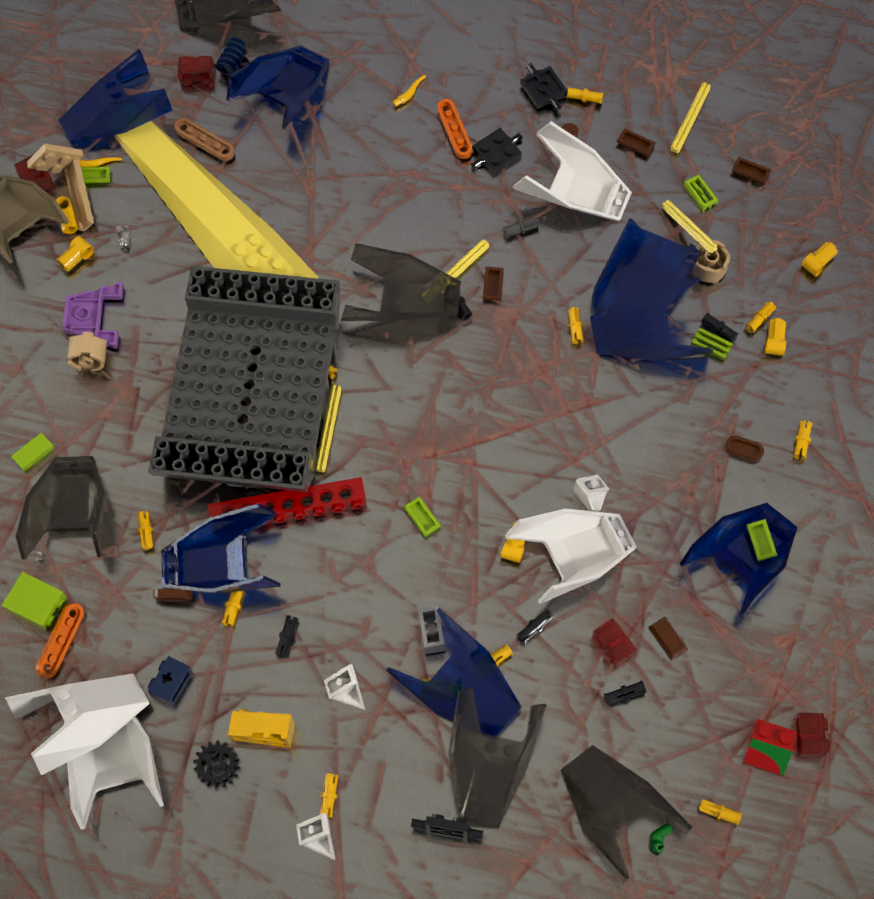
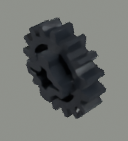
[193,740,239,787]

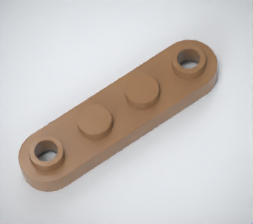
[174,118,235,161]

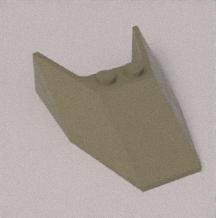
[0,175,69,264]

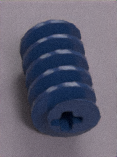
[215,37,248,76]

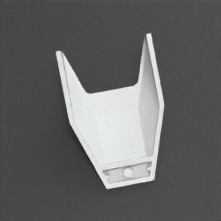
[512,121,632,222]
[505,508,637,604]
[5,673,150,775]
[67,717,164,830]

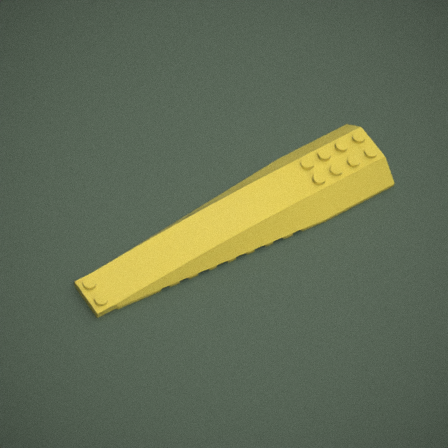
[103,101,318,279]

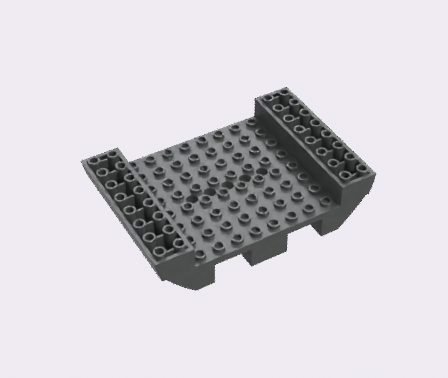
[148,266,340,493]

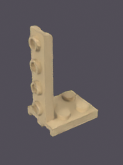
[27,143,94,232]

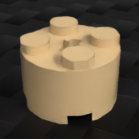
[691,240,730,284]
[67,332,107,372]

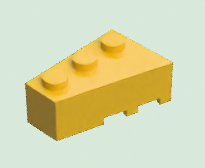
[228,709,295,748]

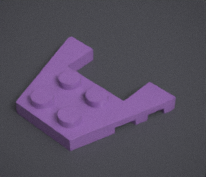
[62,282,124,349]

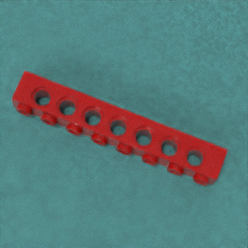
[208,477,367,533]

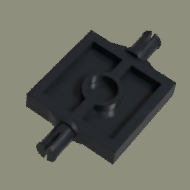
[520,63,568,111]
[471,128,523,174]
[411,814,484,840]

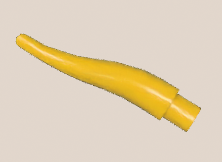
[392,75,426,107]
[79,157,122,167]

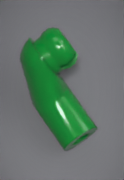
[650,823,673,853]

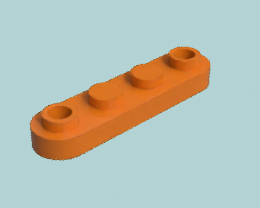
[437,99,472,159]
[36,603,84,678]

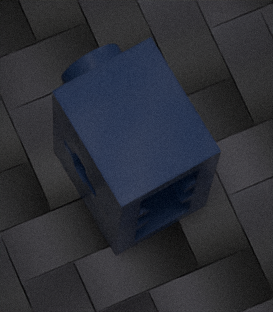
[148,656,192,707]

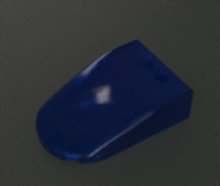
[592,218,701,335]

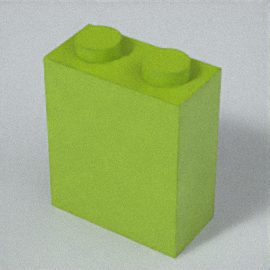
[1,572,67,632]

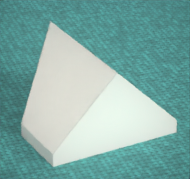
[574,475,609,512]
[324,664,365,710]
[296,813,336,860]

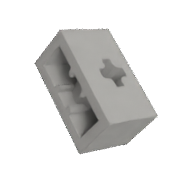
[418,606,445,654]

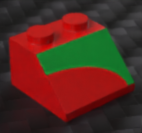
[743,719,798,776]

